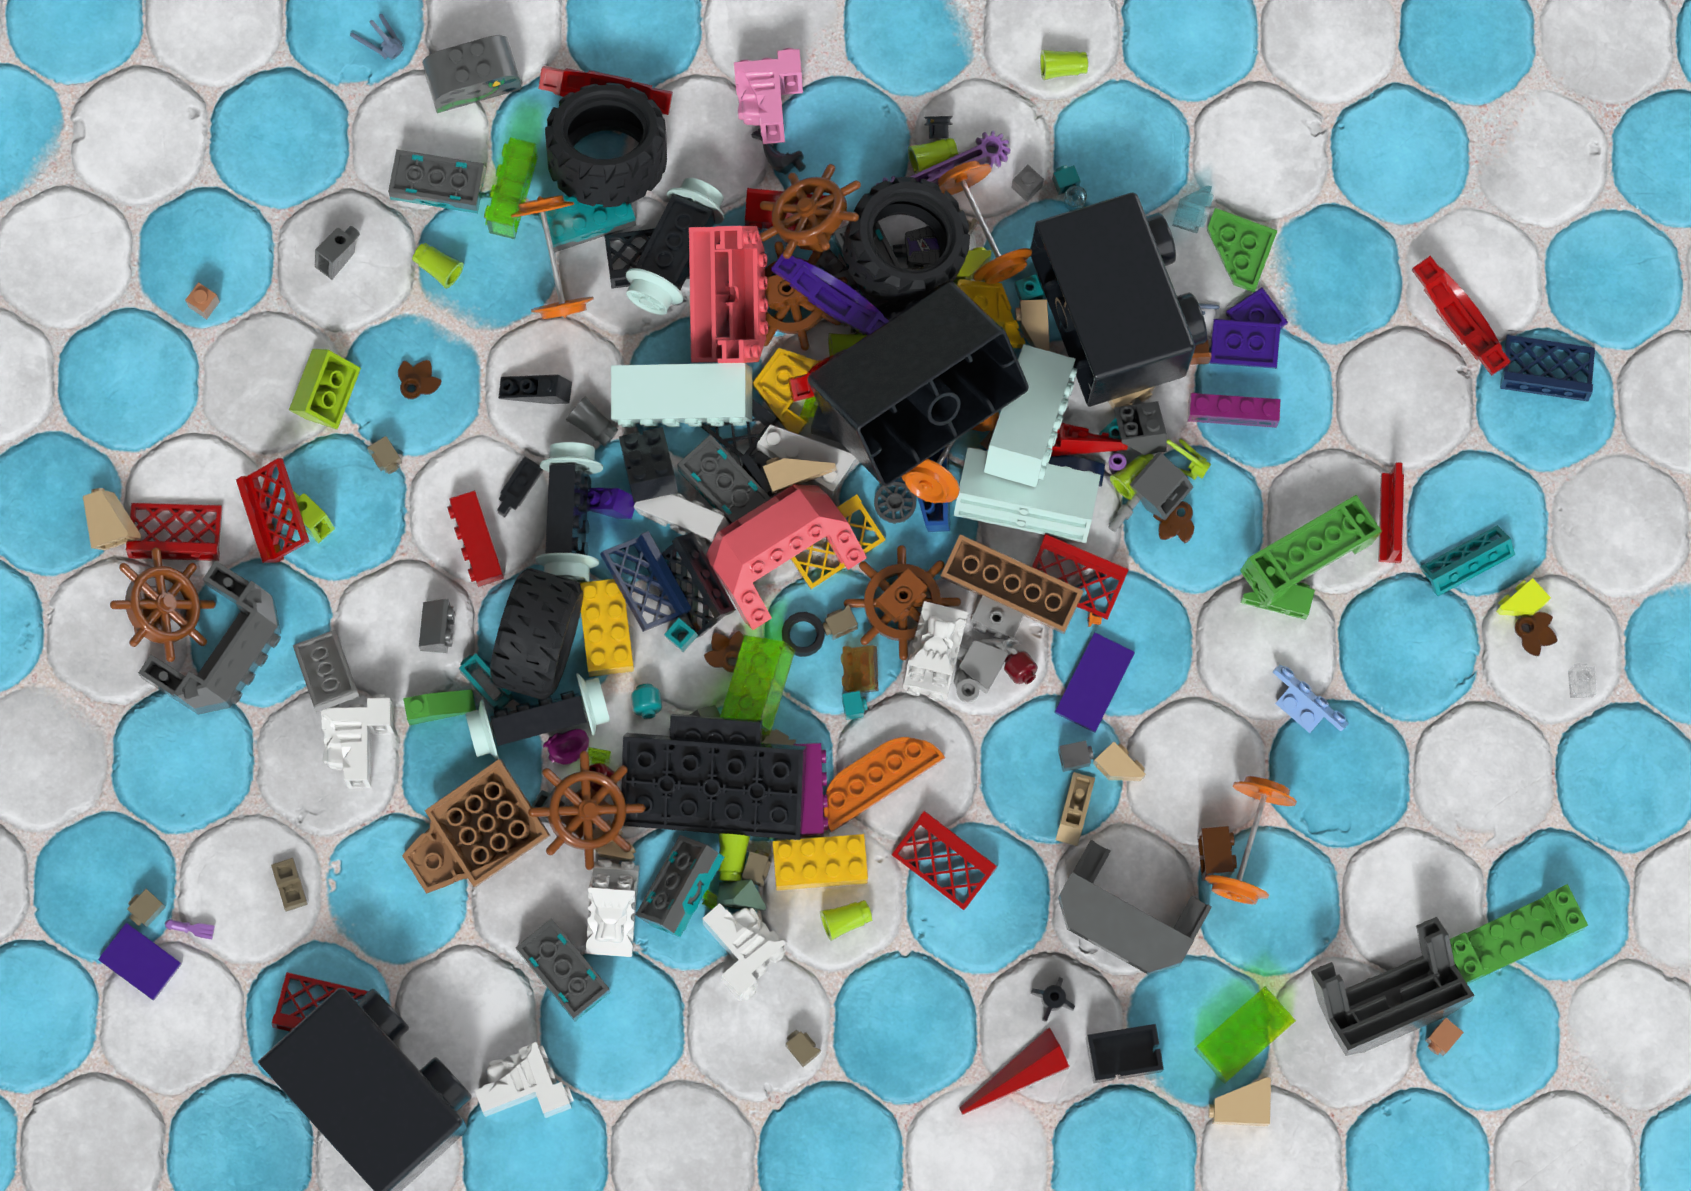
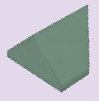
[717,880,766,911]

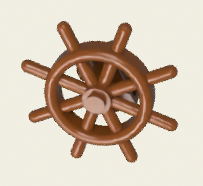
[760,164,861,259]
[764,241,848,351]
[844,545,961,660]
[110,547,216,662]
[528,751,645,870]

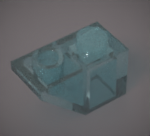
[1172,186,1214,233]

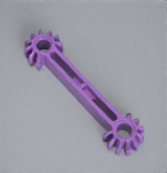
[876,130,1011,185]

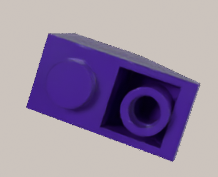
[588,488,636,519]

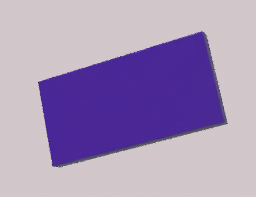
[1055,632,1135,733]

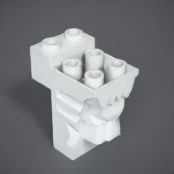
[903,601,968,701]
[321,694,394,788]
[586,859,640,957]
[702,903,786,1001]
[474,1042,574,1118]

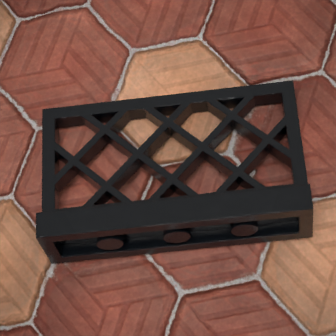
[604,228,690,289]
[700,399,778,458]
[661,532,736,638]

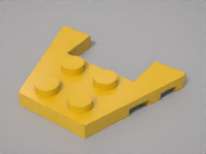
[956,279,1025,349]
[752,348,821,435]

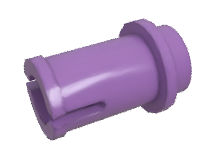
[1108,453,1126,474]

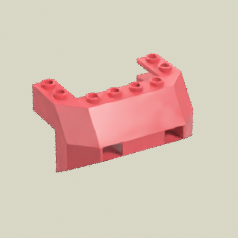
[689,226,769,363]
[706,484,867,630]

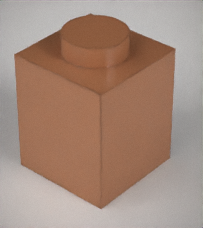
[185,282,220,320]
[1426,1018,1464,1056]

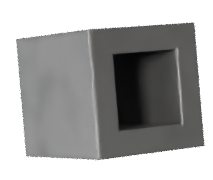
[1011,165,1044,202]
[1058,741,1094,772]

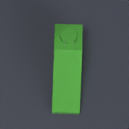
[1240,583,1315,620]
[403,689,476,726]

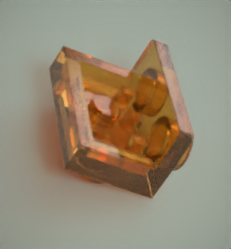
[841,645,879,693]

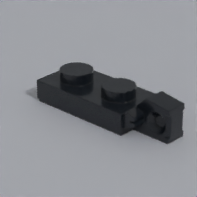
[497,456,544,518]

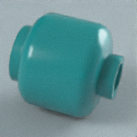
[631,683,662,719]

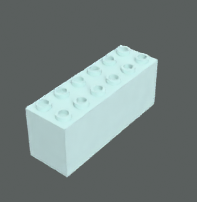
[984,344,1077,487]
[611,363,752,428]
[954,447,1101,543]

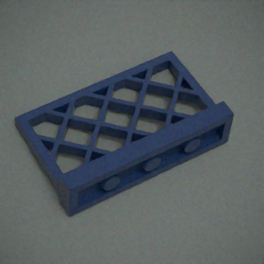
[1500,335,1595,402]
[600,531,692,632]

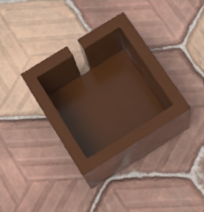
[1197,826,1237,881]

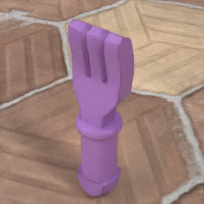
[165,919,215,939]

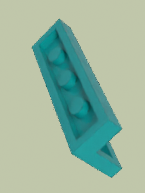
[1420,525,1515,596]

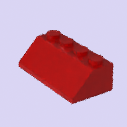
[745,188,834,235]

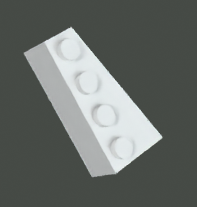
[756,425,857,498]
[634,493,730,546]

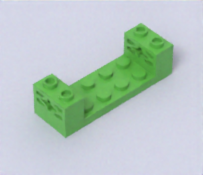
[1240,495,1382,607]
[1450,884,1588,984]

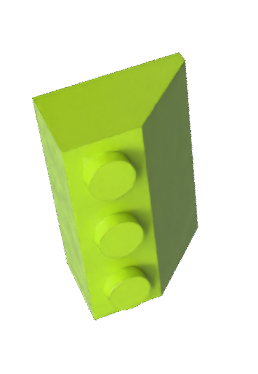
[289,349,361,430]

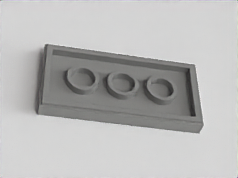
[293,630,359,712]

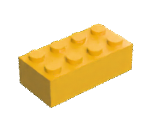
[580,578,634,677]
[773,834,868,891]

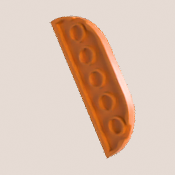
[824,737,945,833]

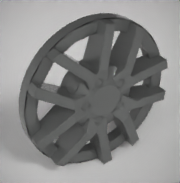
[874,482,916,524]

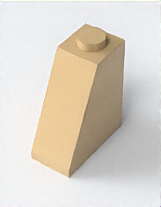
[83,488,141,550]
[1208,1077,1271,1126]

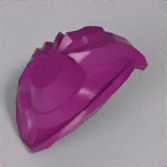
[543,729,589,765]

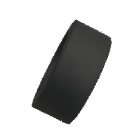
[782,612,825,657]

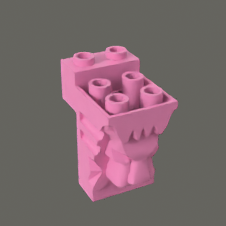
[734,48,803,144]

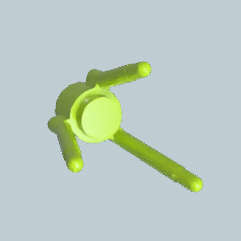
[1167,439,1211,480]

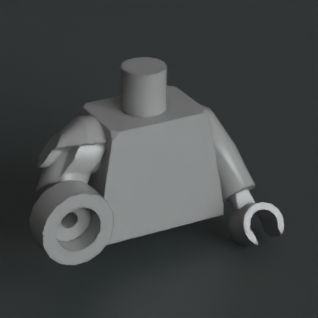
[954,638,1021,702]

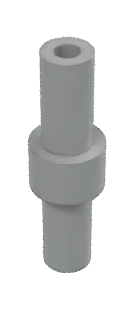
[1108,494,1140,532]

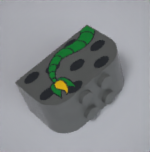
[422,35,522,113]

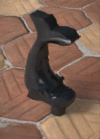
[751,128,806,175]

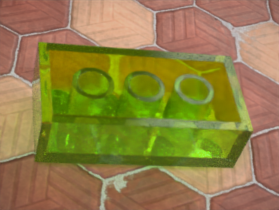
[484,137,538,239]
[720,635,795,736]
[1194,986,1296,1084]

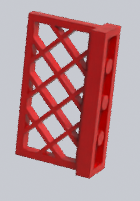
[236,458,310,563]
[1378,462,1404,563]
[126,503,222,561]
[1032,534,1129,620]
[892,811,998,910]
[272,972,369,1032]

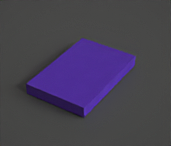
[1210,319,1281,369]
[98,923,182,1001]

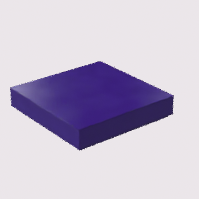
[1226,287,1288,328]

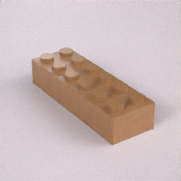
[941,535,1084,634]

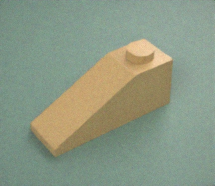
[1015,300,1050,351]
[763,457,837,494]
[1055,772,1095,846]

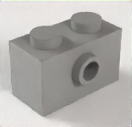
[970,595,1024,640]

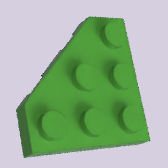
[1207,208,1277,293]

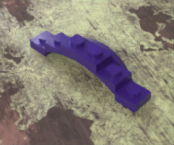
[772,253,889,335]

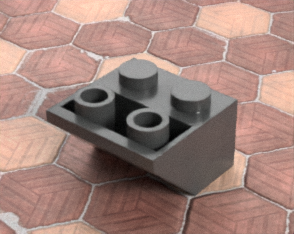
[1114,401,1167,455]
[1130,452,1194,520]
[419,599,455,653]

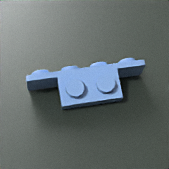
[1273,665,1349,733]

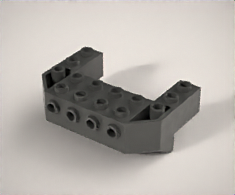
[138,561,281,715]

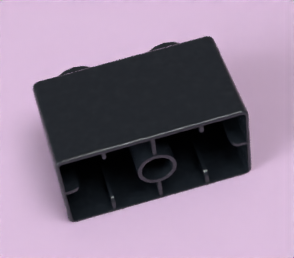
[1030,192,1207,407]
[808,282,1029,486]
[258,988,472,1191]

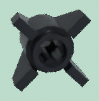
[1030,977,1075,1022]

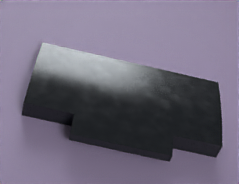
[621,714,807,840]

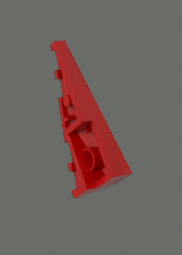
[1051,423,1128,456]
[959,1028,1070,1115]

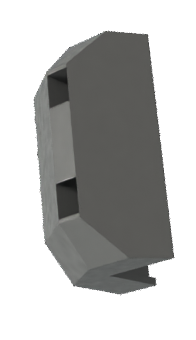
[1058,840,1212,975]
[1311,917,1475,1056]

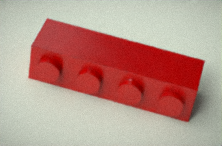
[447,490,504,587]

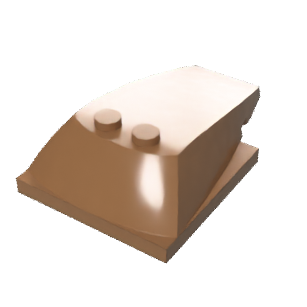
[402,759,551,894]

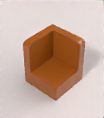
[1190,340,1211,365]

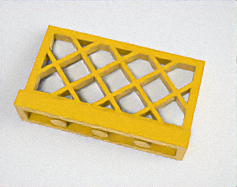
[791,494,886,590]

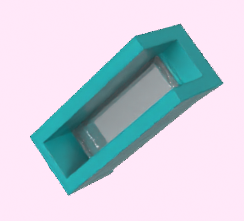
[459,653,514,711]

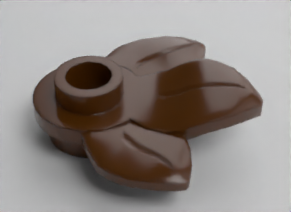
[398,360,442,399]
[1153,501,1195,543]
[1514,612,1558,656]
[704,631,747,673]

